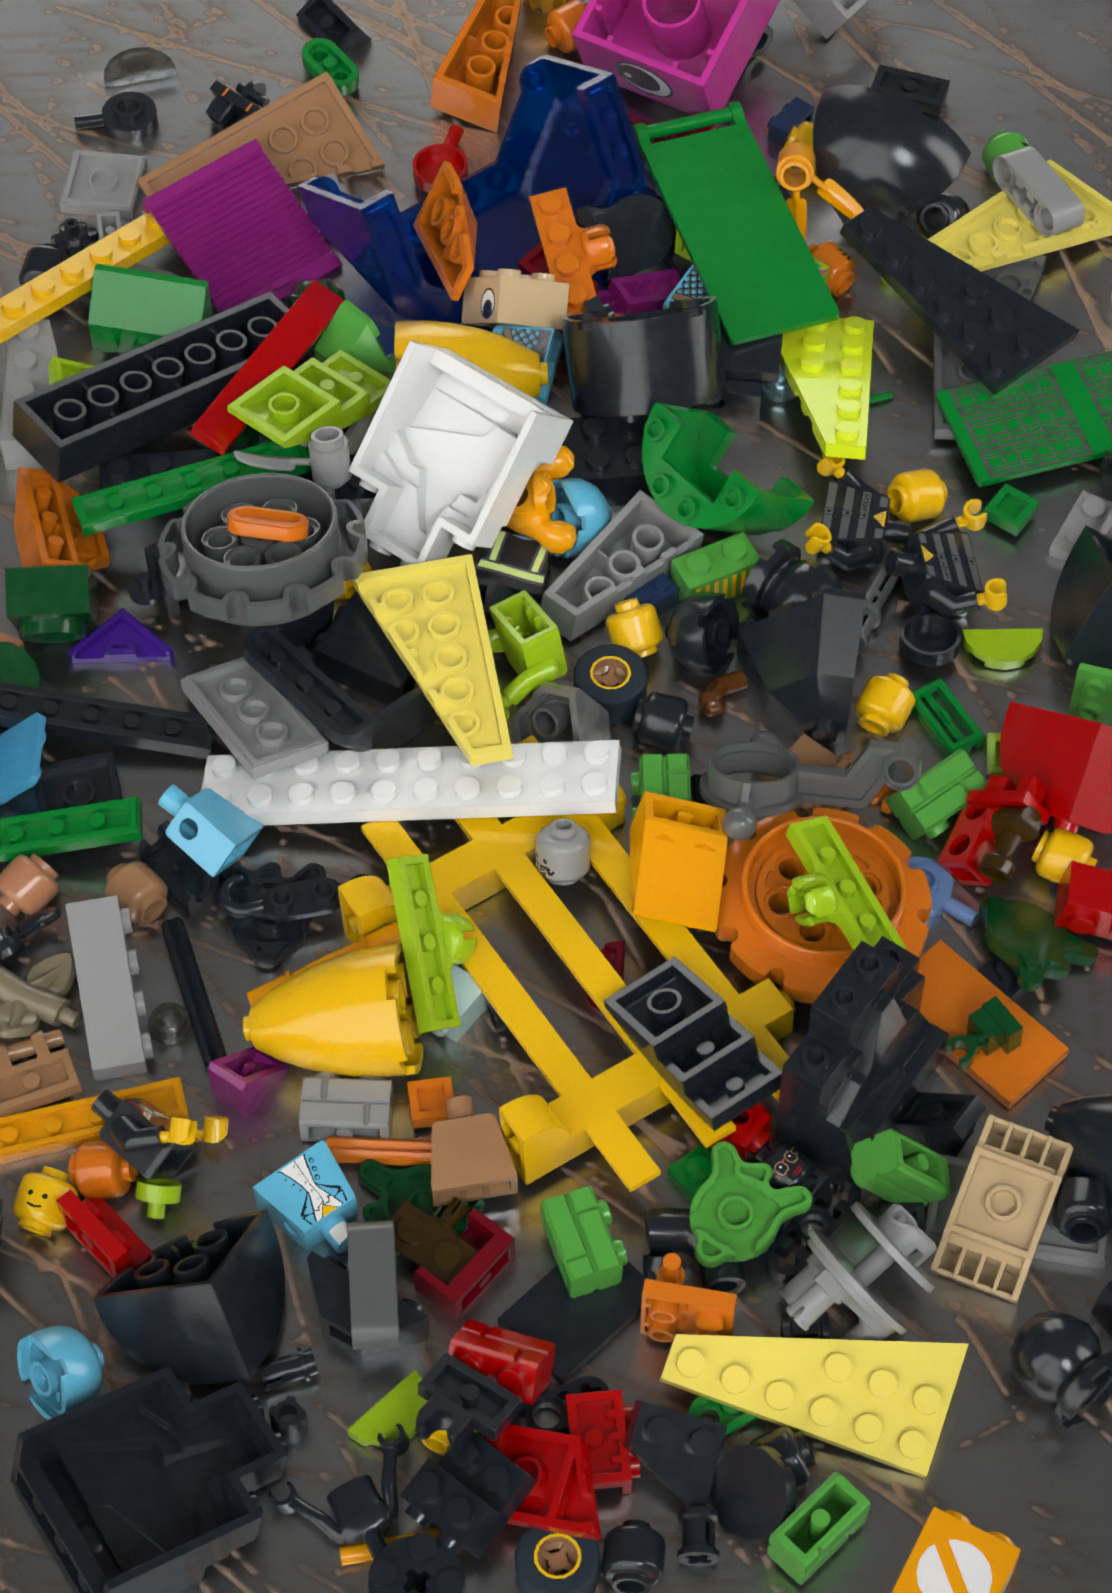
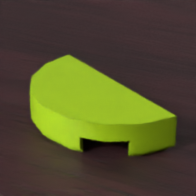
[961,628,1043,670]
[347,1369,426,1447]

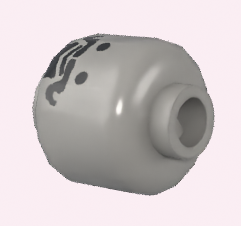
[536,819,591,886]

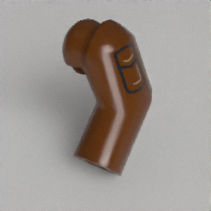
[698,669,748,717]

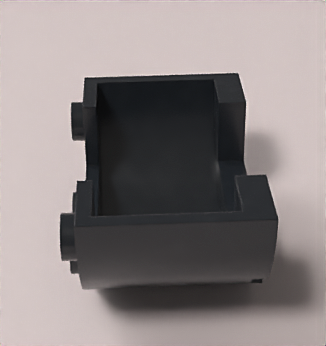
[561,295,727,423]

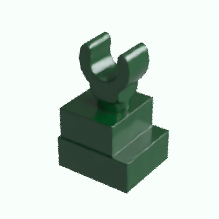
[945,996,1023,1070]

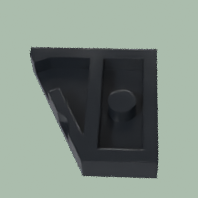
[623,1400,727,1507]

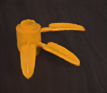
[774,142,864,240]

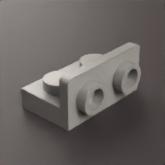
[1049,490,1112,562]

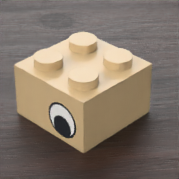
[461,269,569,331]

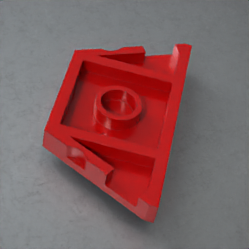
[484,1424,601,1541]

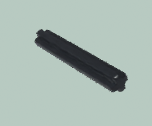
[161,917,227,1068]

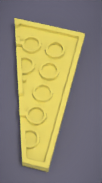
[352,554,513,766]

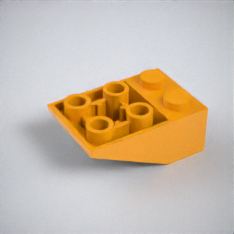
[630,791,728,932]

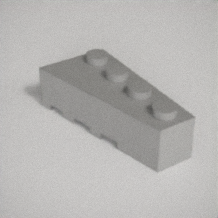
[0,319,58,470]
[541,490,704,641]

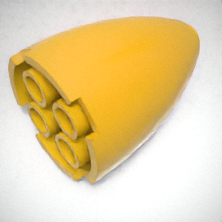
[394,321,549,398]
[243,943,423,1077]

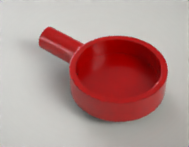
[412,125,468,193]

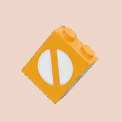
[891,1507,1022,1593]

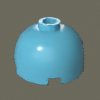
[551,478,612,559]
[17,1325,104,1420]

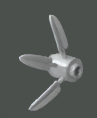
[234,415,369,489]

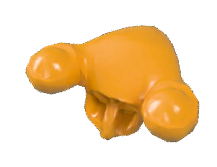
[507,446,577,554]

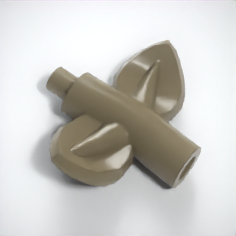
[0,951,82,1038]

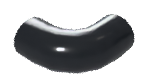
[644,1207,746,1294]

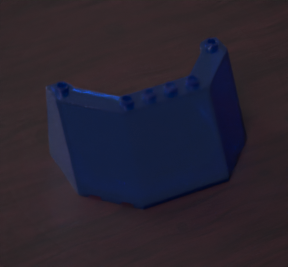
[297,54,648,332]

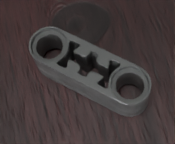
[347,1220,400,1350]

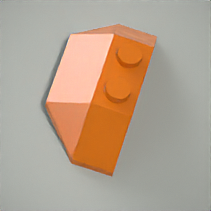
[14,466,111,572]

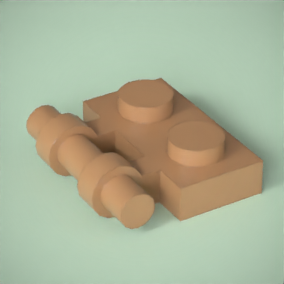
[0,1028,82,1117]

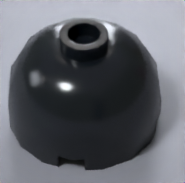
[665,592,739,675]

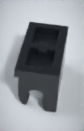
[138,820,220,923]

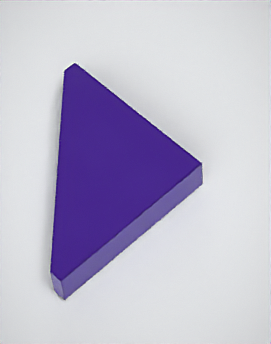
[67,608,175,664]

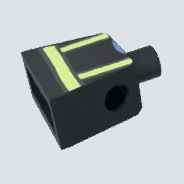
[474,531,552,607]

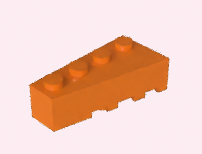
[430,0,521,133]

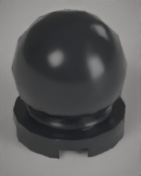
[741,539,843,616]
[1010,1311,1112,1432]

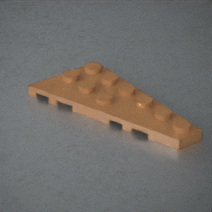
[137,71,385,198]

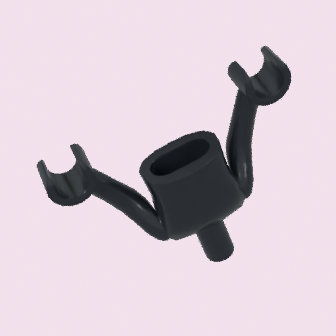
[268,1423,410,1561]

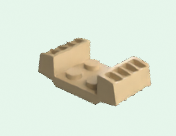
[930,1114,1073,1305]

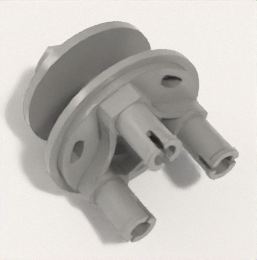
[778,1201,937,1341]

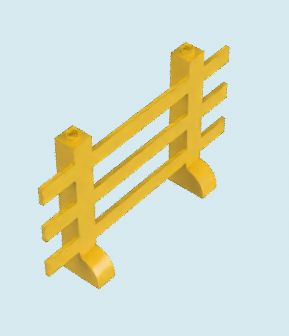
[338,735,795,1192]

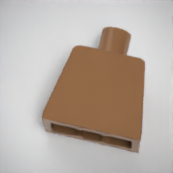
[431,1095,518,1207]

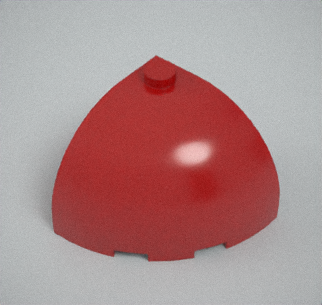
[1000,701,1112,834]

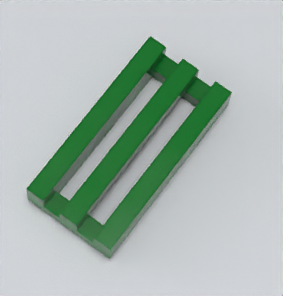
[912,678,986,757]

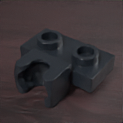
[416,1353,522,1457]

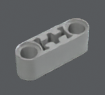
[992,146,1085,237]

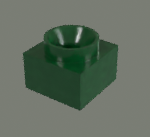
[5,564,98,643]

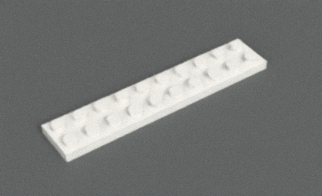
[201,740,621,825]

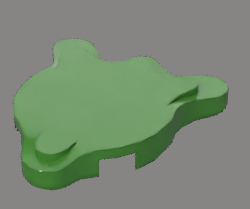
[689,1141,813,1268]

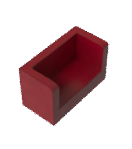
[414,1208,515,1322]

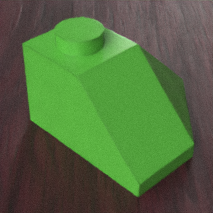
[314,299,396,380]

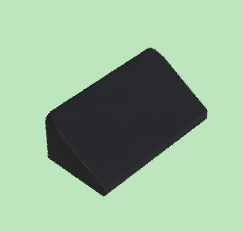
[296,0,371,54]

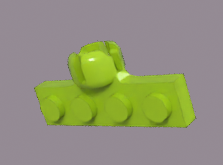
[785,815,907,951]
[386,854,477,1034]

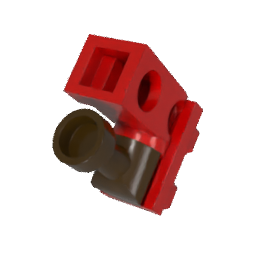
[937,775,1051,886]

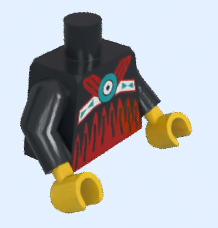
[91,1089,229,1180]

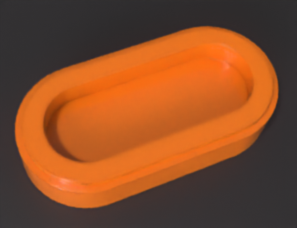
[227,506,309,542]

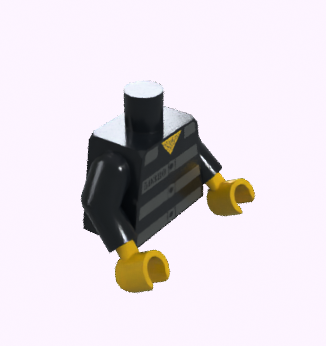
[805,452,911,571]
[885,499,1007,617]

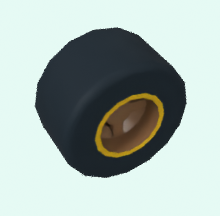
[574,644,647,724]
[515,1527,601,1593]

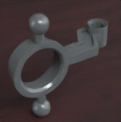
[699,731,924,841]

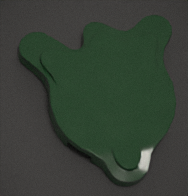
[979,897,1099,991]
[358,1160,486,1257]

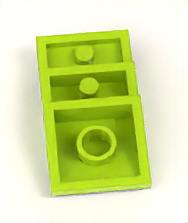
[227,349,391,448]

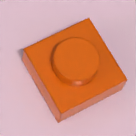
[407,1076,454,1129]

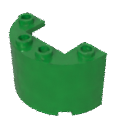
[642,402,815,535]

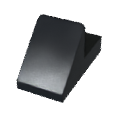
[894,1092,987,1157]

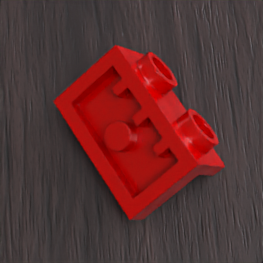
[56,1189,153,1278]
[565,1389,640,1494]

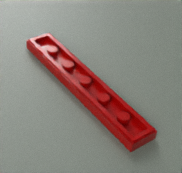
[190,280,345,456]

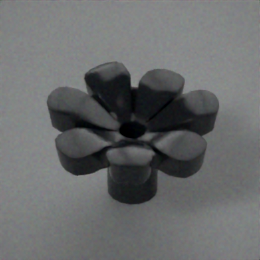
[51,218,99,257]

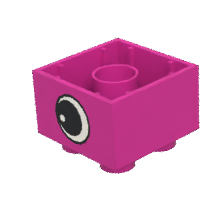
[572,0,780,114]

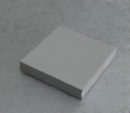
[59,149,148,220]

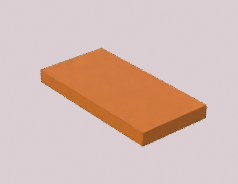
[918,940,1069,1110]

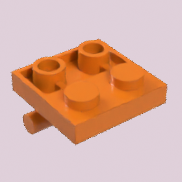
[640,1253,737,1342]

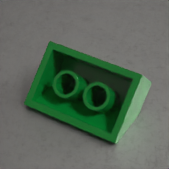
[88,263,213,354]

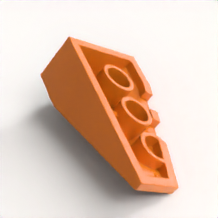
[413,161,478,301]

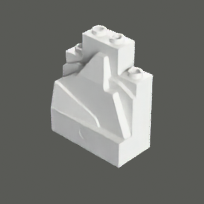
[349,340,573,566]

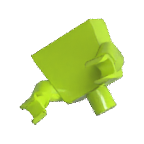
[488,590,568,722]

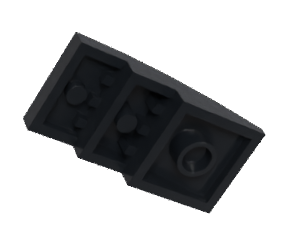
[604,956,782,1131]

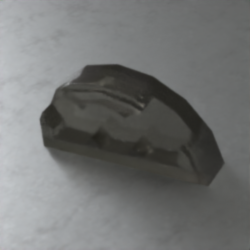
[104,47,177,88]

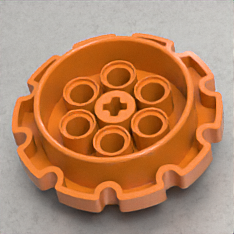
[715,808,932,1004]

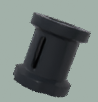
[780,1312,830,1339]
[677,1506,720,1567]

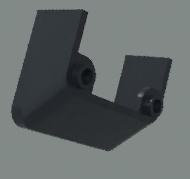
[243,600,435,752]

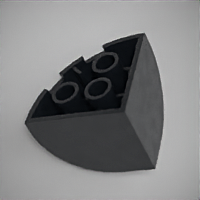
[813,85,971,224]
[1051,526,1112,670]
[93,1210,285,1384]

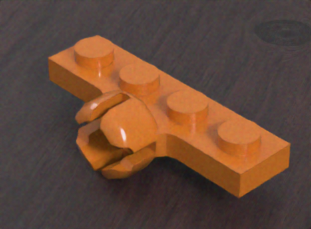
[529,187,617,315]

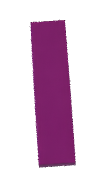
[558,269,682,346]

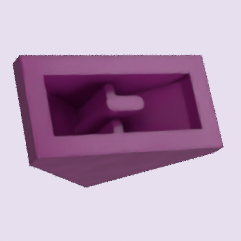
[208,1046,289,1120]

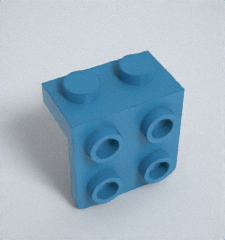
[0,712,46,805]

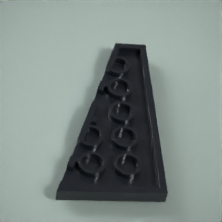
[840,206,1079,395]

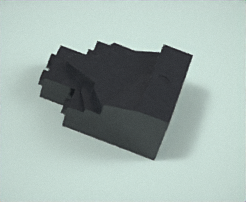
[775,936,949,1177]
[10,1366,288,1593]

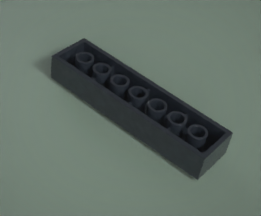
[12,292,316,483]

